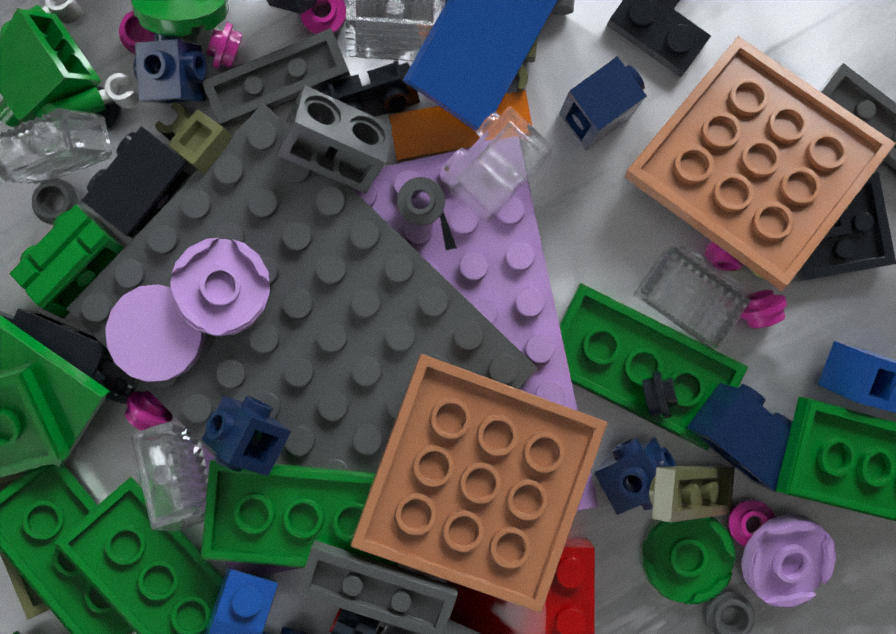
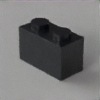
[81,126,197,238]

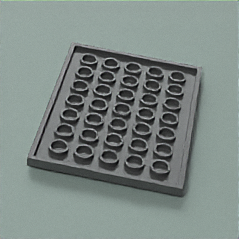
[66,103,538,472]

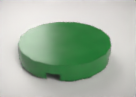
[131,0,229,37]
[640,517,736,604]

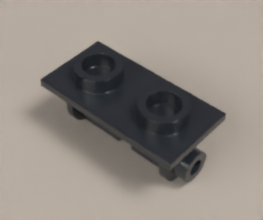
[320,60,420,117]

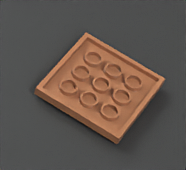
[624,36,896,292]
[350,353,608,613]

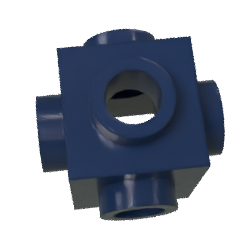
[133,33,207,104]
[201,396,291,476]
[594,437,676,515]

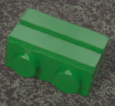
[9,204,126,319]

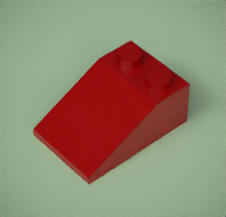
[447,537,595,634]

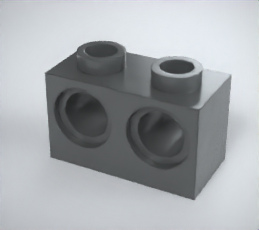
[277,85,392,194]

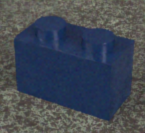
[559,56,647,150]
[687,383,792,493]

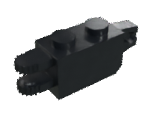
[0,309,139,404]

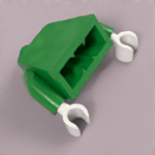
[0,0,139,128]

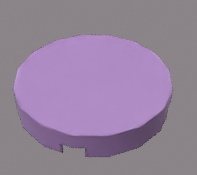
[170,238,270,337]
[105,284,206,382]
[741,514,836,608]

